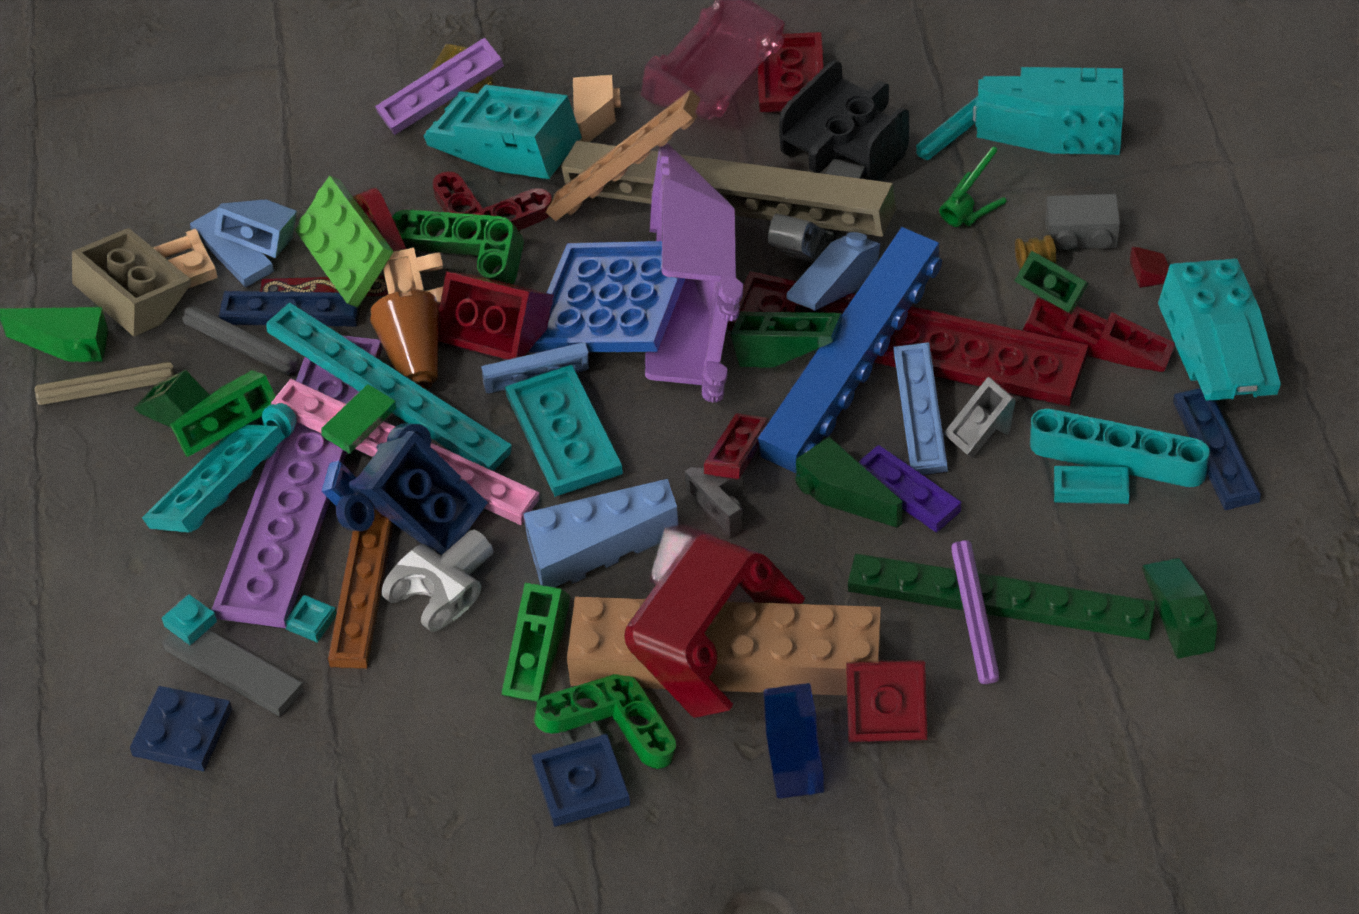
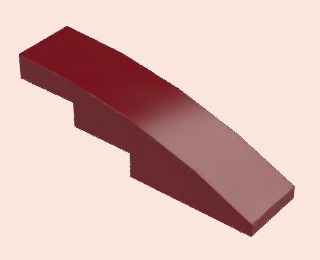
[1023,298,1175,372]

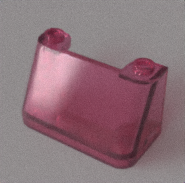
[641,0,785,120]

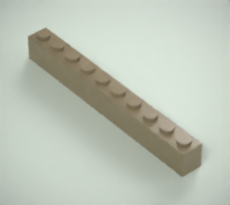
[561,141,896,237]

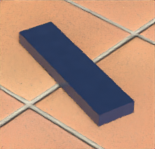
[219,291,361,327]
[1173,388,1261,510]

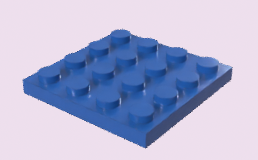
[529,241,685,353]

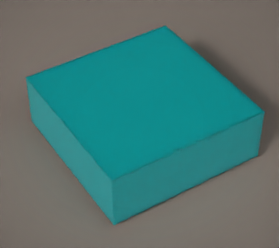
[285,595,337,643]

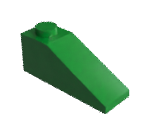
[0,307,109,362]
[170,370,276,457]
[501,582,571,702]

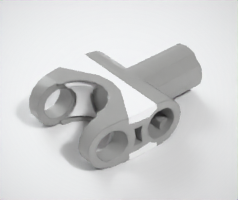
[382,530,493,632]

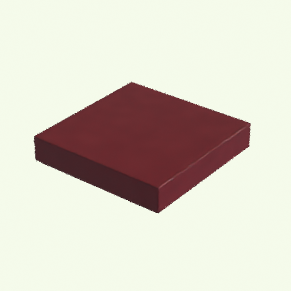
[846,660,927,742]

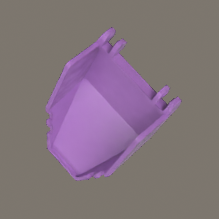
[645,143,743,403]

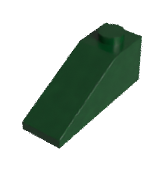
[730,311,842,368]
[795,437,902,528]
[1142,558,1218,659]

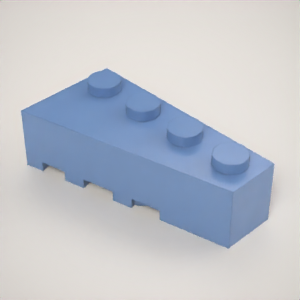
[523,479,679,588]

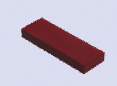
[704,413,770,479]

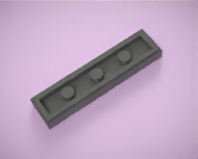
[162,629,304,717]

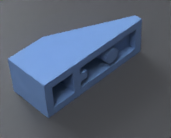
[786,232,880,310]

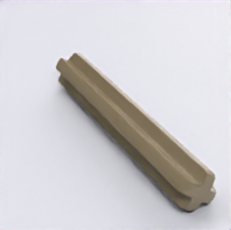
[35,361,175,405]

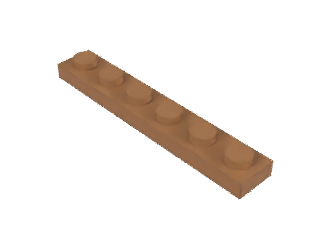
[546,90,701,221]

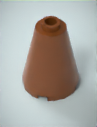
[370,289,439,390]

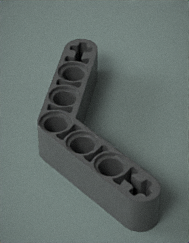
[768,159,867,263]

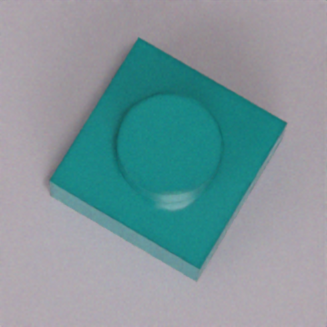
[162,594,217,645]

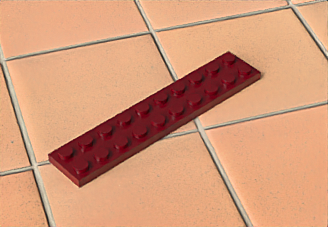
[727,271,1088,407]

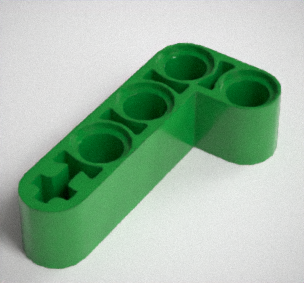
[392,209,524,285]

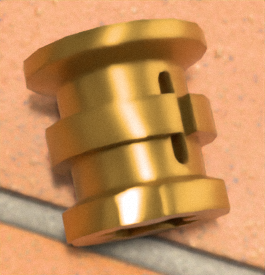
[1015,235,1056,270]

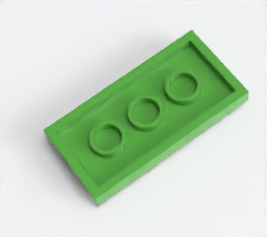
[295,176,394,307]

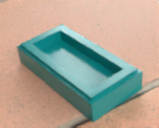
[1054,466,1129,504]

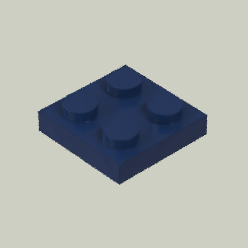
[130,686,232,771]
[531,734,630,827]

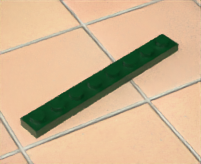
[848,553,1155,641]

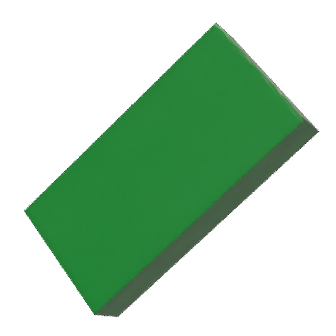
[321,384,396,454]

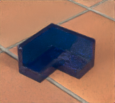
[763,683,824,799]

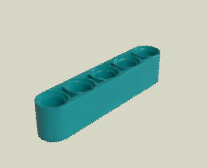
[1030,409,1209,487]

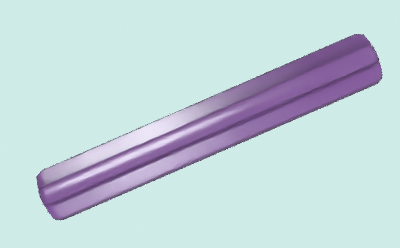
[951,540,999,684]

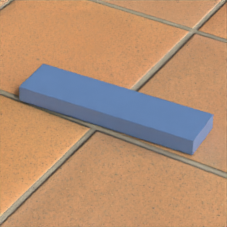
[894,342,948,475]

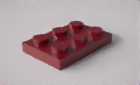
[757,32,823,112]

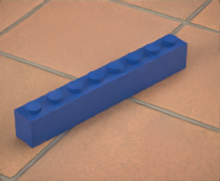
[758,227,942,473]

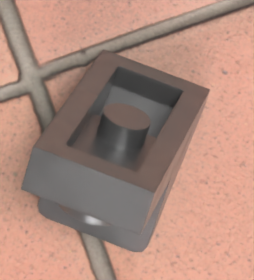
[943,377,1016,458]
[685,467,743,539]

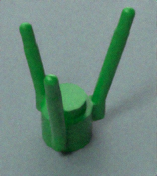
[939,147,1007,227]

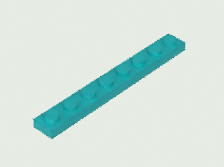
[266,302,512,471]

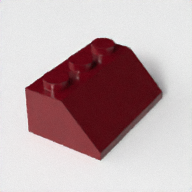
[439,271,554,360]

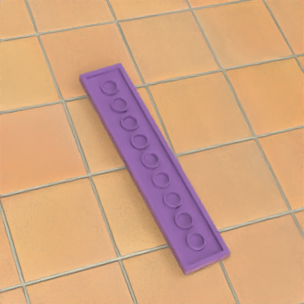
[212,335,383,628]

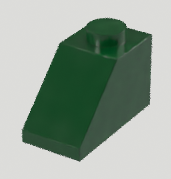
[1014,251,1089,314]
[134,370,210,428]

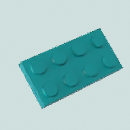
[505,364,623,497]
[142,425,285,532]

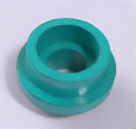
[262,403,297,438]

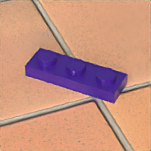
[859,445,961,533]

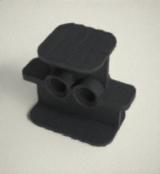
[779,60,910,181]

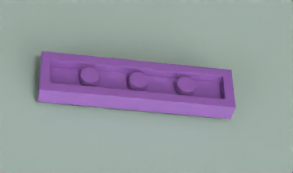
[375,37,504,135]

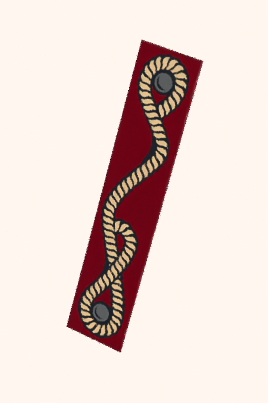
[260,275,389,296]

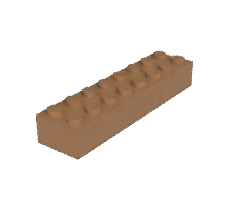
[567,597,881,696]

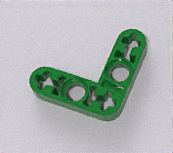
[534,674,676,769]

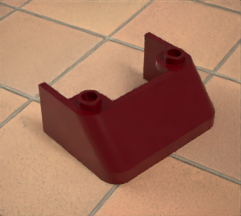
[624,534,806,718]

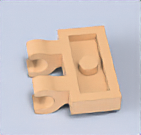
[383,248,443,305]

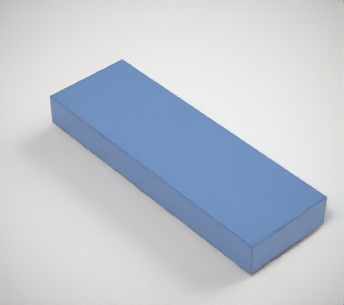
[190,208,274,288]
[481,342,589,394]

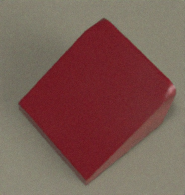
[1130,247,1169,288]

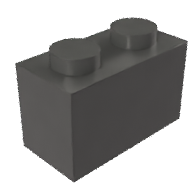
[1046,194,1120,250]

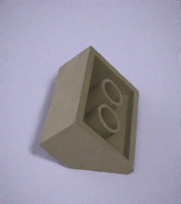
[72,228,191,337]

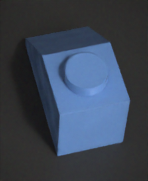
[214,199,297,258]

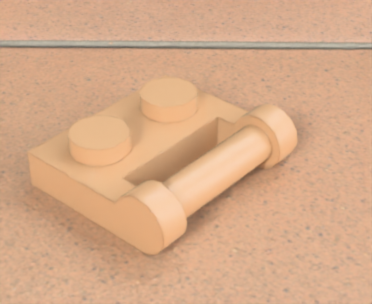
[154,229,218,289]

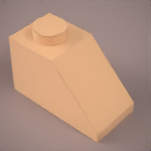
[573,75,621,142]

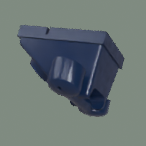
[336,424,488,556]

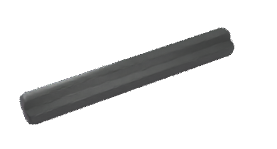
[182,306,298,375]

